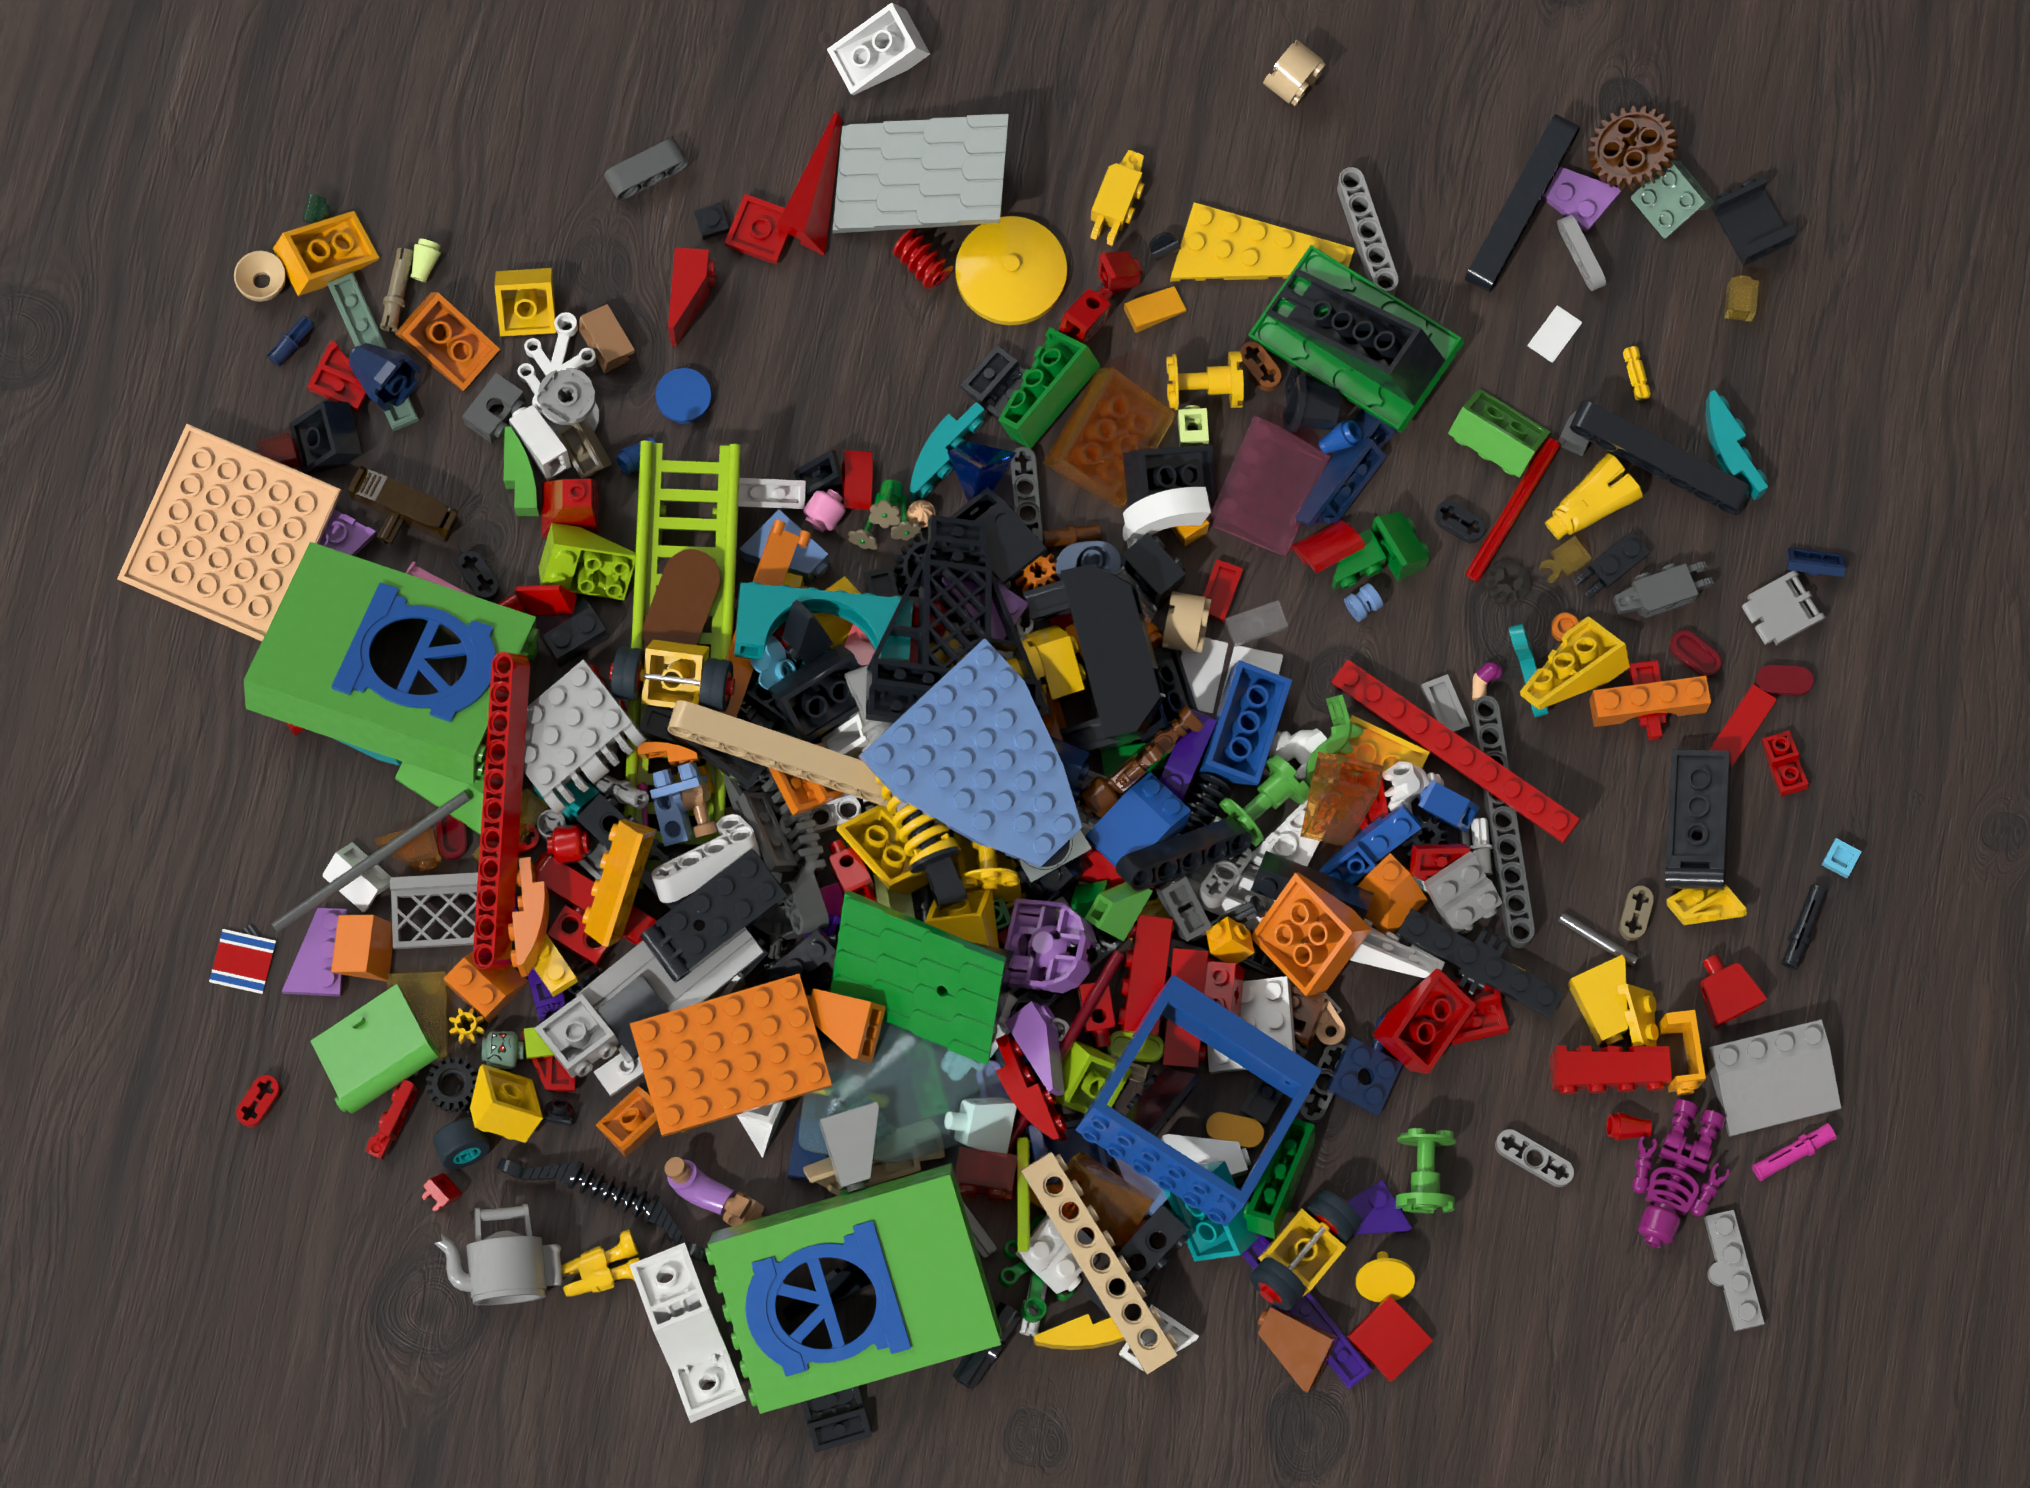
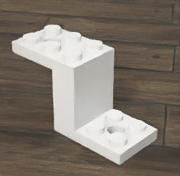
[630,1243,746,1423]

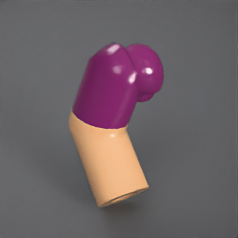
[1472,662,1503,701]

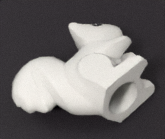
[1268,728,1327,782]
[1382,762,1444,814]

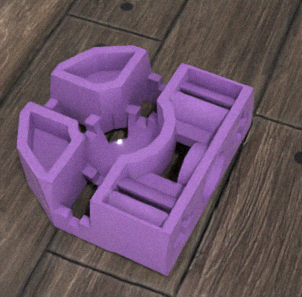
[1004,898,1097,993]

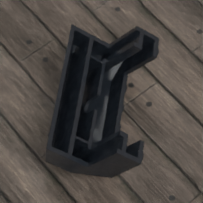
[1023,564,1165,755]

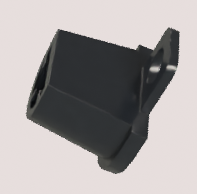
[1283,367,1340,433]

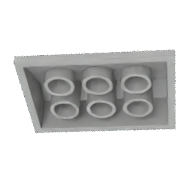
[1705,1019,1841,1137]

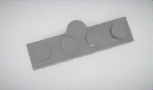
[1704,1210,1764,1332]

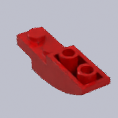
[996,1034,1068,1142]

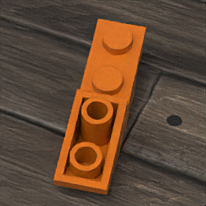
[508,857,549,977]

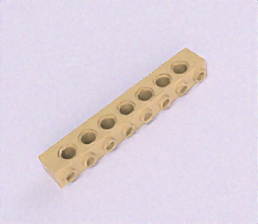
[1020,1152,1178,1374]

